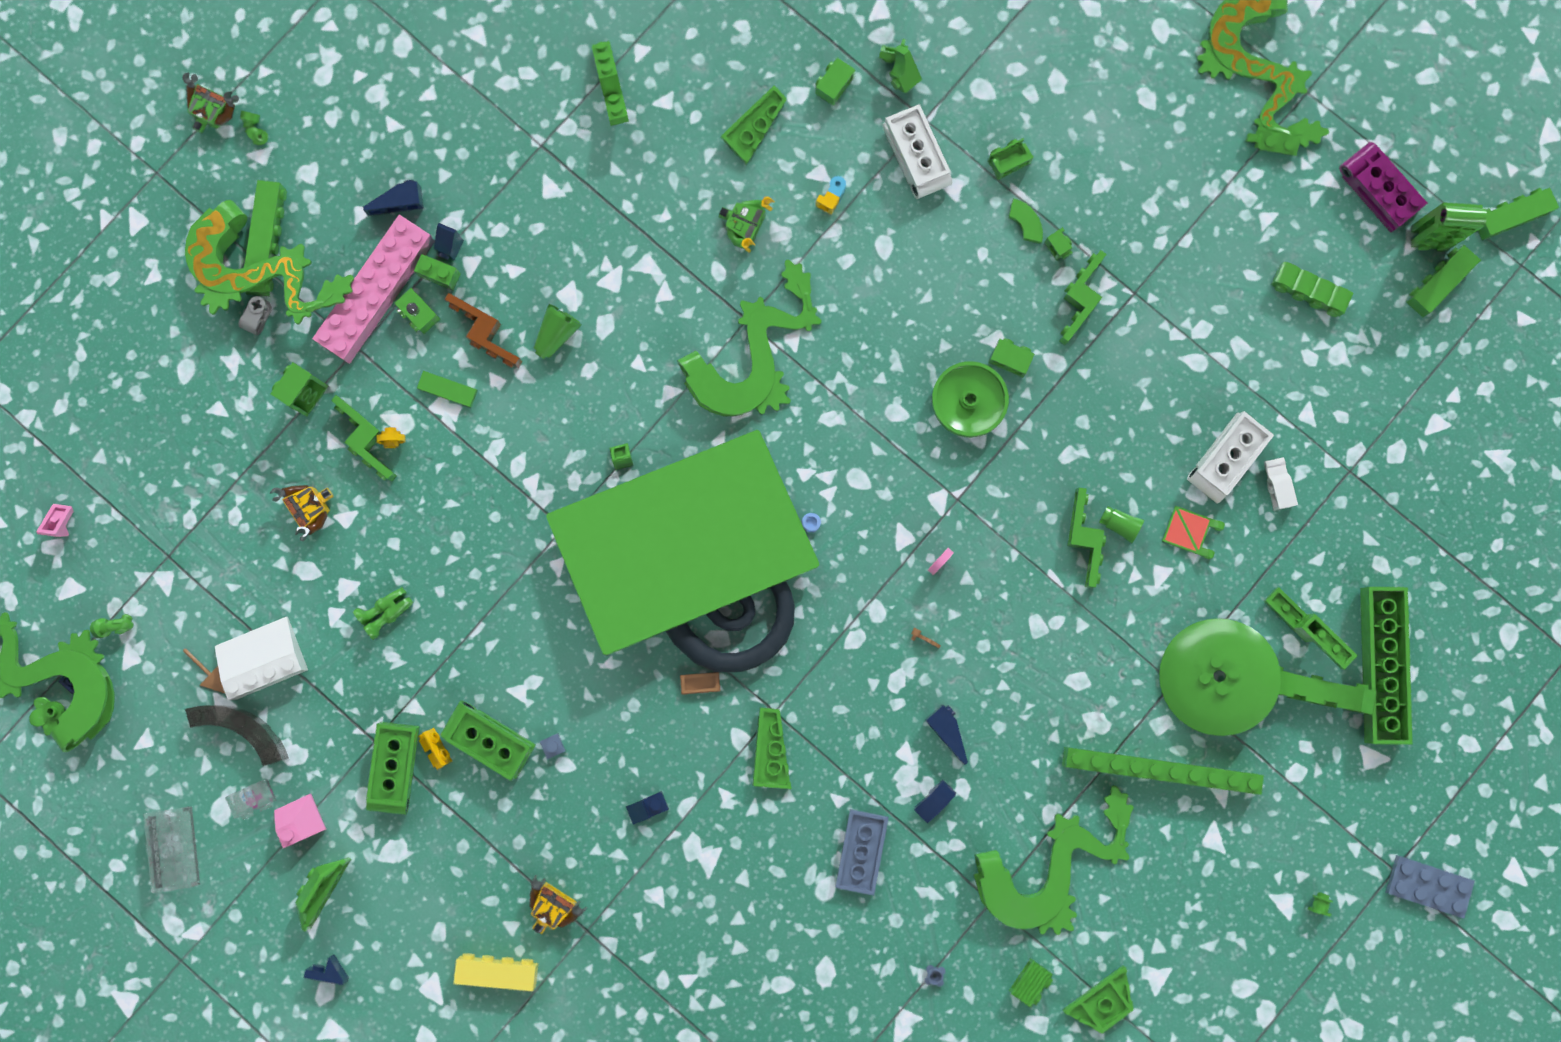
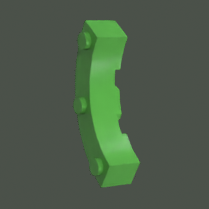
[1279,667,1376,715]

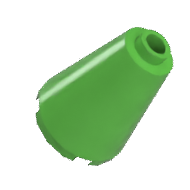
[534,304,582,359]

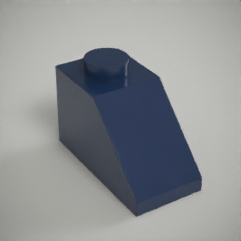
[433,223,464,261]

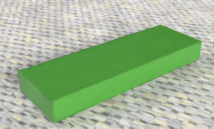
[417,371,478,408]

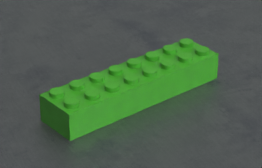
[1360,587,1413,744]

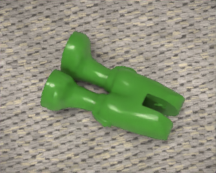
[353,587,414,640]

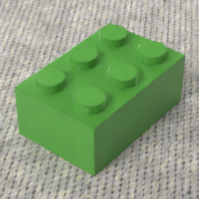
[270,362,329,417]

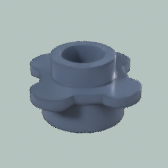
[924,965,946,987]

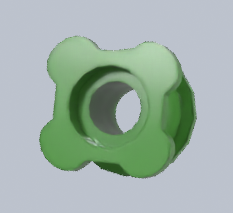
[1308,892,1333,917]

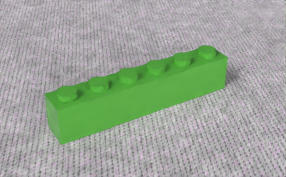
[244,180,287,297]

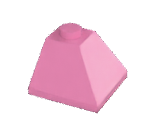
[274,794,326,848]

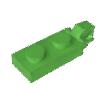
[1245,130,1301,156]

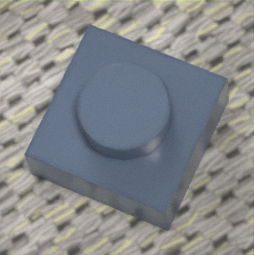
[540,733,566,759]

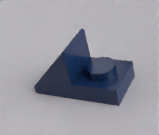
[626,791,669,825]
[304,954,349,985]

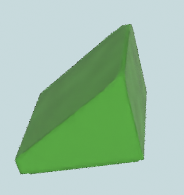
[610,443,633,470]

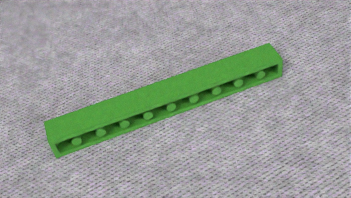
[1062,747,1264,795]

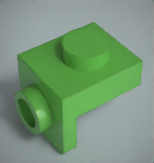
[879,39,908,63]

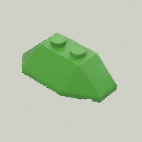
[295,857,351,932]

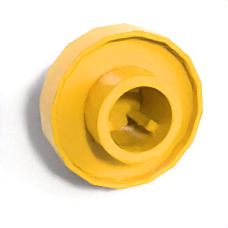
[376,427,406,448]

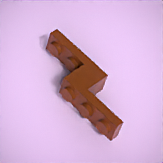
[445,293,522,368]

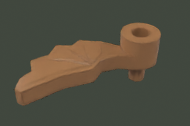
[911,628,941,648]

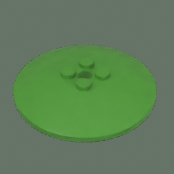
[1159,618,1281,736]

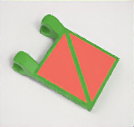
[1162,506,1225,559]

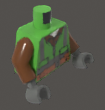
[182,72,239,133]

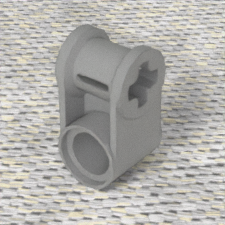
[239,297,272,335]

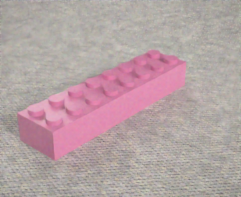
[312,215,435,364]

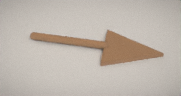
[183,649,225,693]

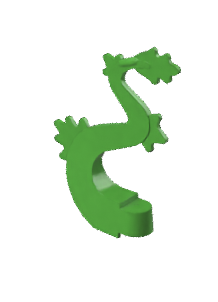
[677,259,822,416]
[0,612,115,752]
[973,785,1134,935]

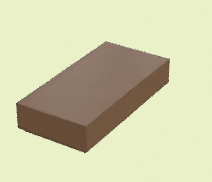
[680,672,720,694]

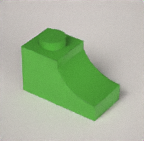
[889,44,922,93]

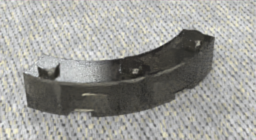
[185,705,289,766]

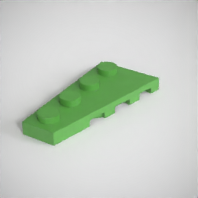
[720,85,787,165]
[752,707,792,789]

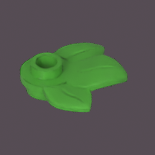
[29,697,65,736]

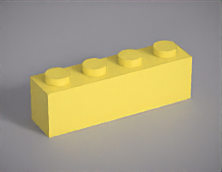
[454,953,538,991]

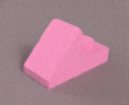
[36,504,74,537]

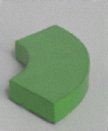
[1009,198,1043,244]

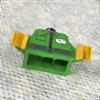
[718,196,775,253]

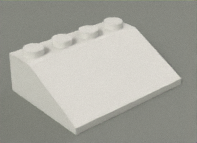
[215,617,308,700]

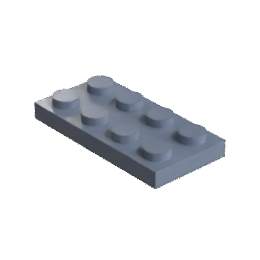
[835,809,889,895]
[1386,855,1475,918]

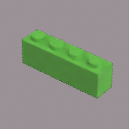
[1478,188,1559,241]
[1406,245,1481,318]

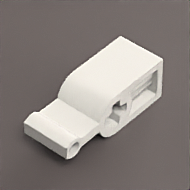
[1264,457,1298,511]

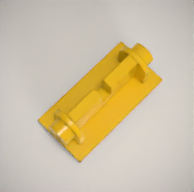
[418,728,453,770]

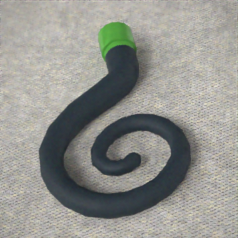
[666,581,795,672]

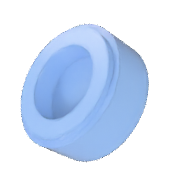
[802,513,821,532]

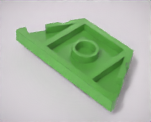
[1062,965,1134,1034]

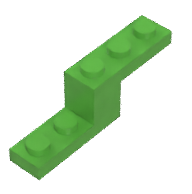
[592,41,629,126]
[1059,250,1107,345]
[331,395,397,481]
[1067,487,1106,588]
[1264,587,1358,670]

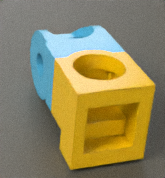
[815,176,846,215]

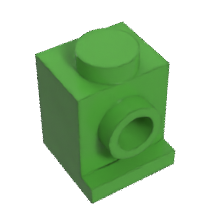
[1044,227,1073,261]

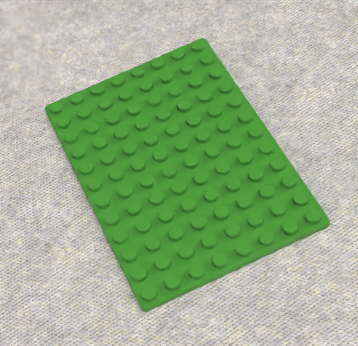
[546,430,819,656]

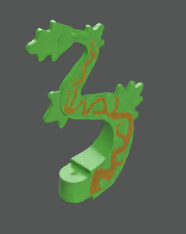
[1197,0,1330,148]
[185,200,354,325]

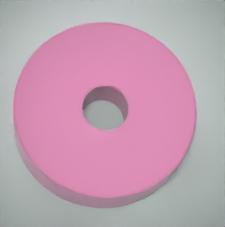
[928,548,954,575]

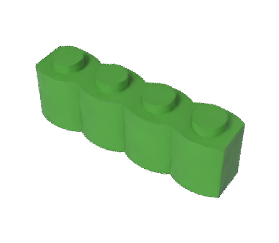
[1271,261,1354,317]

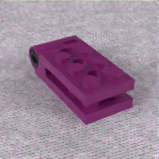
[1339,142,1428,233]

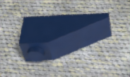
[363,180,424,216]
[925,705,968,765]

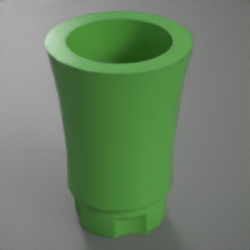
[1099,506,1144,543]

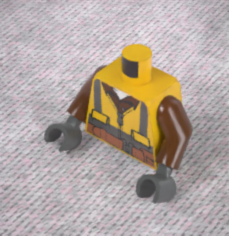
[270,485,334,541]
[530,875,587,934]

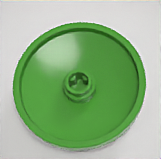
[932,361,1009,438]

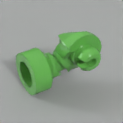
[240,110,268,145]
[90,614,134,638]

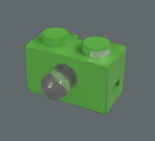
[395,288,440,334]

